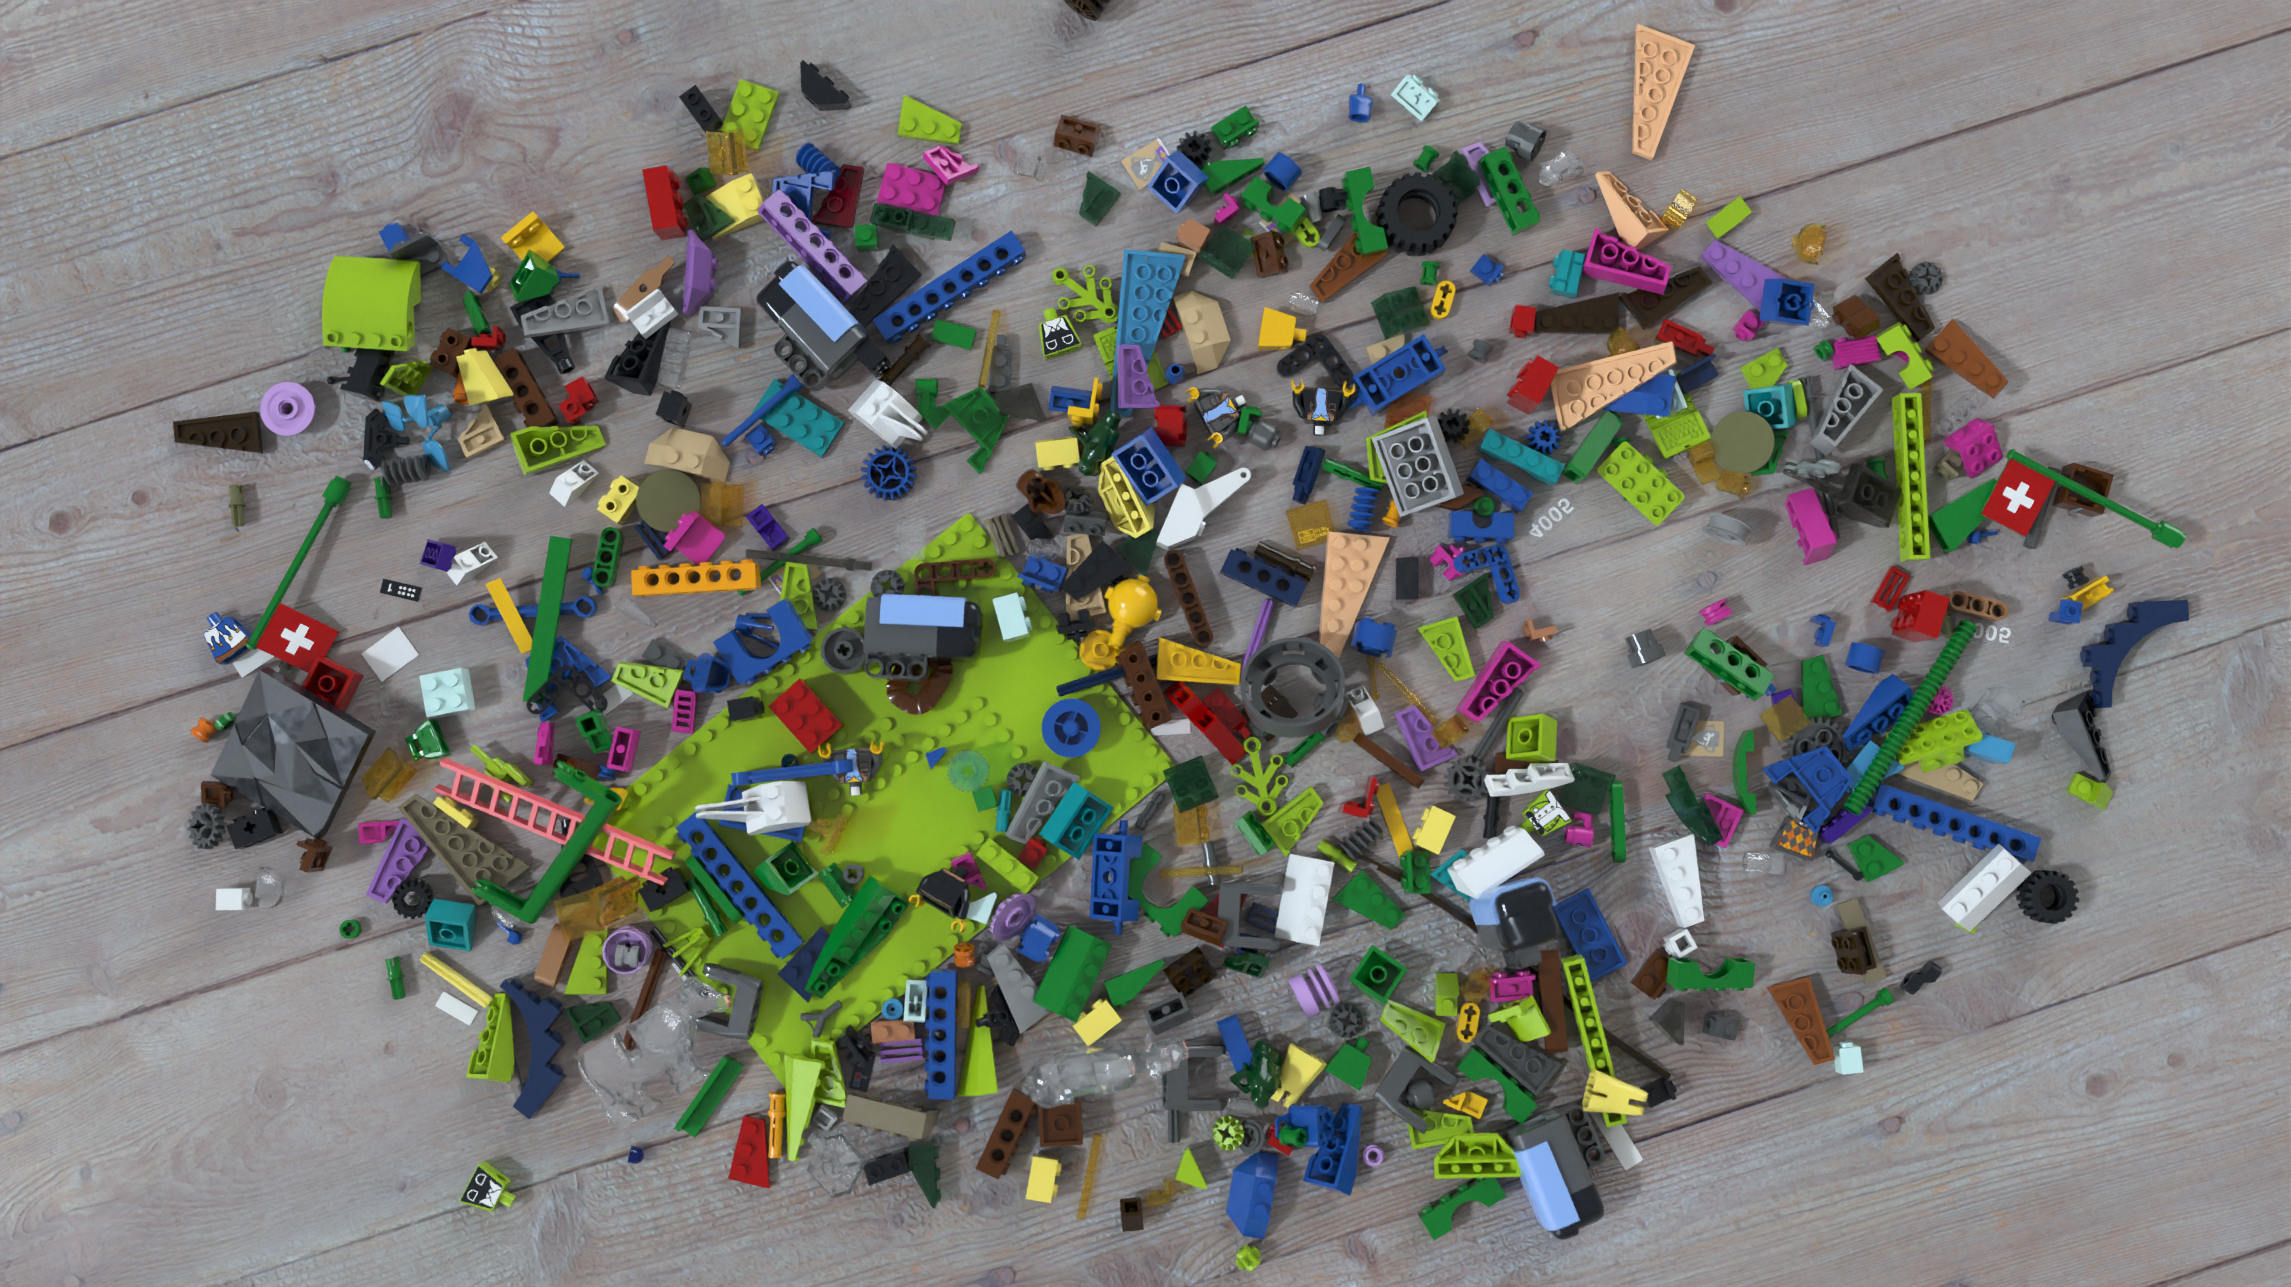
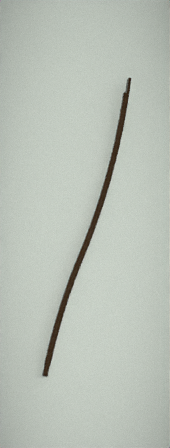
[1359,855,1671,1079]

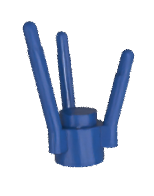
[735,613,779,649]

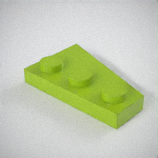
[897,95,962,146]
[780,562,818,630]
[1417,616,1475,682]
[611,661,685,709]
[1260,786,1324,857]
[564,930,609,994]
[810,1038,847,1108]

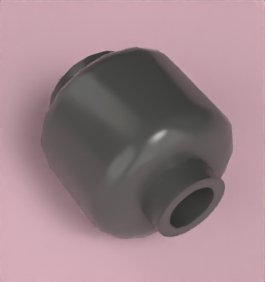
[1248,420,1281,451]
[1404,1079,1438,1110]

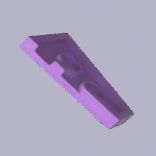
[1117,345,1160,408]
[1394,705,1458,772]

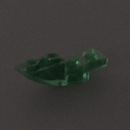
[869,203,956,241]
[1662,765,1723,846]

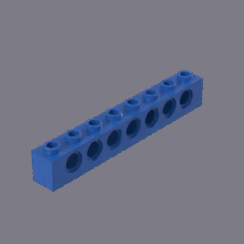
[873,230,1026,344]
[1867,783,2041,864]
[676,811,805,959]

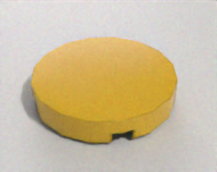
[1079,630,1118,672]

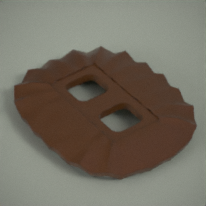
[886,660,953,715]

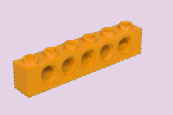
[631,559,761,597]

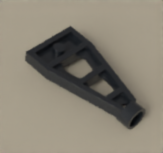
[510,293,575,374]
[559,819,606,906]

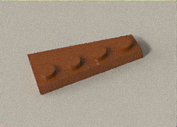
[1309,231,1388,304]
[1925,319,2008,399]
[1767,977,1835,1065]

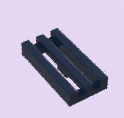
[634,520,676,560]
[1245,902,1279,934]

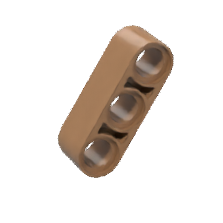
[1945,591,2009,621]
[534,923,577,988]

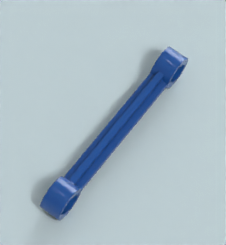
[469,596,597,626]
[731,759,853,786]

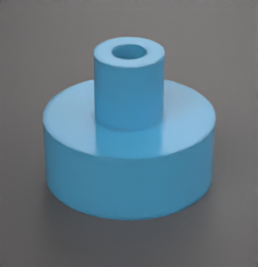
[1810,885,1833,907]
[882,998,904,1020]

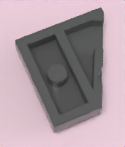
[1767,774,1812,823]

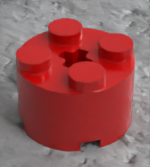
[1154,405,1187,447]

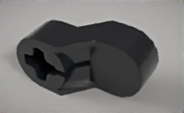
[1900,960,1942,995]

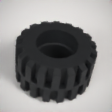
[2016,870,2079,924]

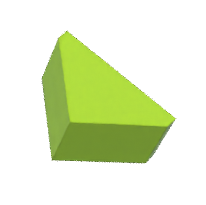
[1175,1145,1207,1190]

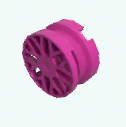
[1699,598,1733,626]
[1925,686,1953,715]

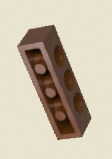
[493,348,560,428]
[976,1088,1037,1180]

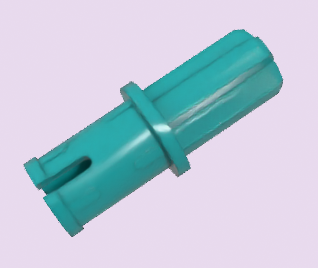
[995,790,1012,832]

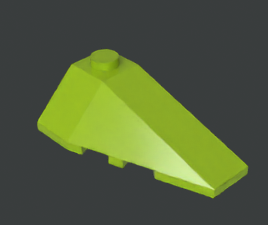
[510,426,606,476]
[466,993,515,1083]

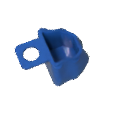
[684,653,731,695]
[1275,1104,1334,1148]

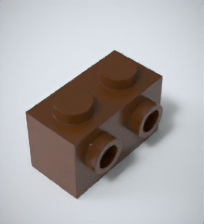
[429,328,474,378]

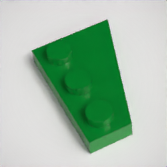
[1801,655,1843,722]

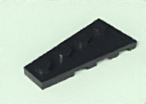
[849,244,922,328]

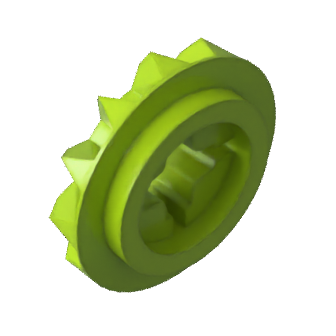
[1211,1116,1244,1151]

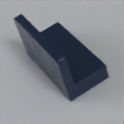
[1675,353,1719,395]

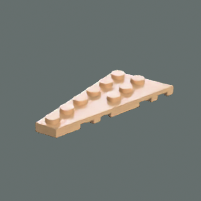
[1632,24,1695,160]
[1551,341,1677,433]
[1318,532,1390,658]

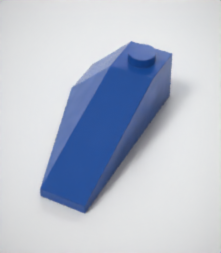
[1601,374,1676,418]
[1842,674,1913,751]
[1303,1103,1362,1196]

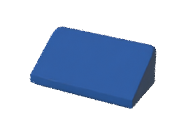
[1049,386,1092,413]

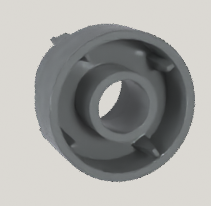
[1505,121,1547,162]
[1625,629,1666,668]

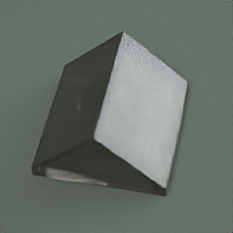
[1648,998,1684,1045]

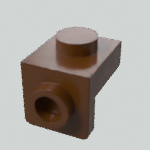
[201,781,233,809]

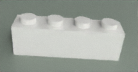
[1447,826,1545,899]
[1938,844,2031,932]
[1274,854,1334,946]

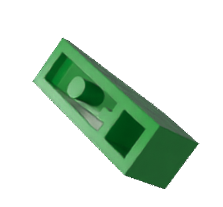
[1200,158,1265,198]
[1104,958,1165,1008]

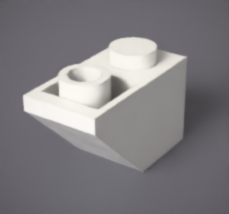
[549,460,599,507]
[446,542,498,586]
[1345,685,1384,736]

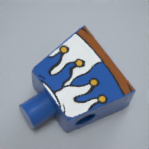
[204,612,252,665]

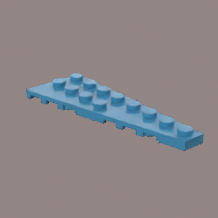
[1110,249,1185,418]

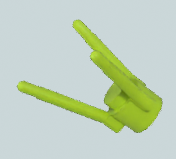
[663,927,711,977]

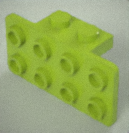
[1597,441,1685,526]
[1886,709,1983,773]

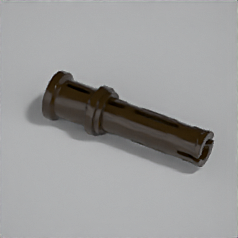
[878,333,932,387]
[1254,541,1317,582]

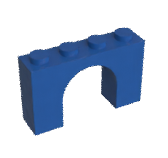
[713,597,814,685]

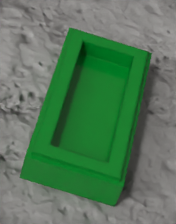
[931,319,977,351]

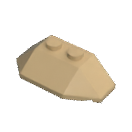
[1172,290,1231,375]
[644,427,730,483]

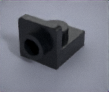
[1640,1077,1677,1108]

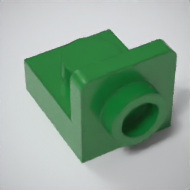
[1236,406,1263,437]

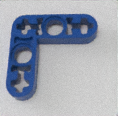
[1454,544,1520,604]

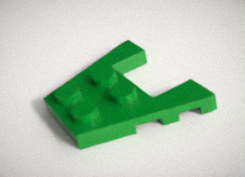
[922,387,1009,474]

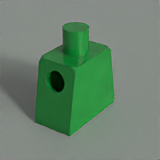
[1324,1036,1372,1091]

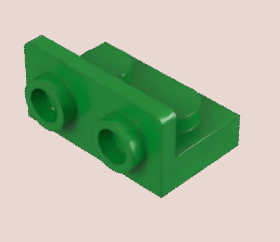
[1211,105,1260,149]
[1234,810,1275,856]
[1400,850,1431,894]

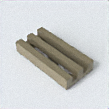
[984,514,1020,560]

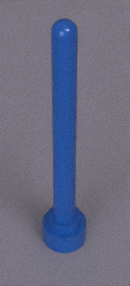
[722,374,804,446]

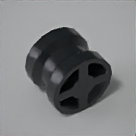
[2062,566,2090,589]

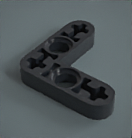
[1276,334,1353,388]
[526,665,608,715]

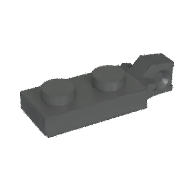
[989,335,1012,394]
[1666,703,1701,763]

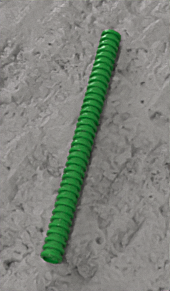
[1844,620,1978,815]

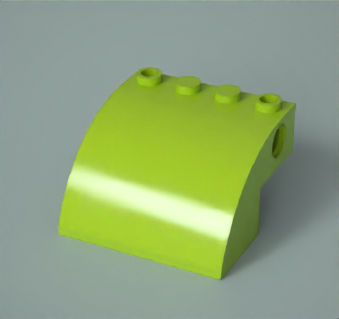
[322,255,422,351]

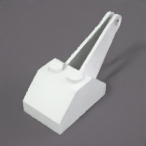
[848,379,928,449]
[1156,468,1251,551]
[695,781,812,836]

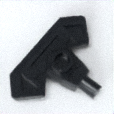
[363,409,410,471]
[975,984,1020,1046]

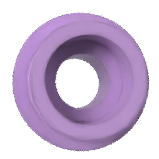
[1363,1144,1384,1166]

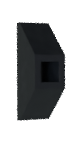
[800,60,851,111]

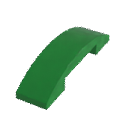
[1732,730,1757,815]

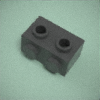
[1143,992,1194,1035]

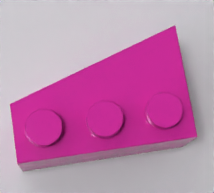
[1785,488,1837,566]

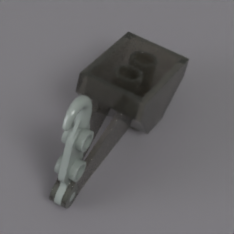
[1783,459,1902,528]

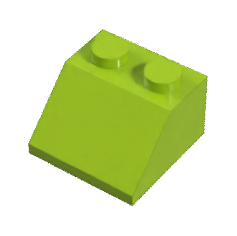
[1506,714,1557,763]

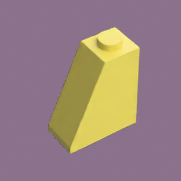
[456,348,513,406]

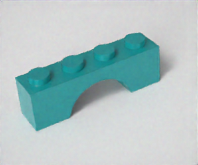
[1477,429,1565,487]

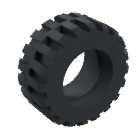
[1376,172,1458,256]

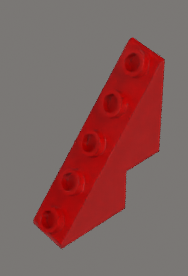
[1163,681,1247,765]

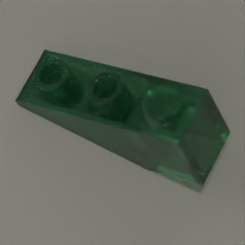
[908,1140,941,1208]

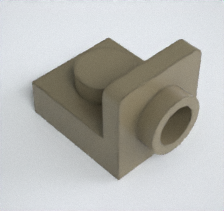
[1934,449,1964,481]

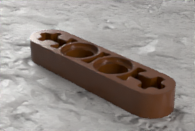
[1353,733,1425,789]

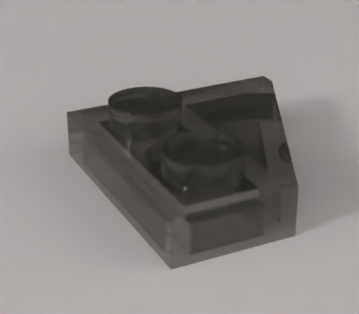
[993,383,1046,423]

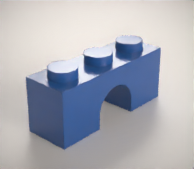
[1466,459,1533,513]
[1448,511,1514,544]

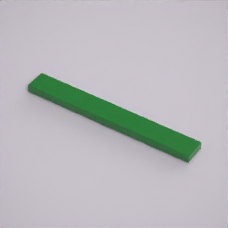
[523,536,573,704]

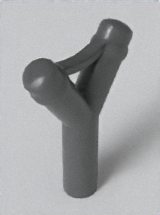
[800,1000,843,1038]

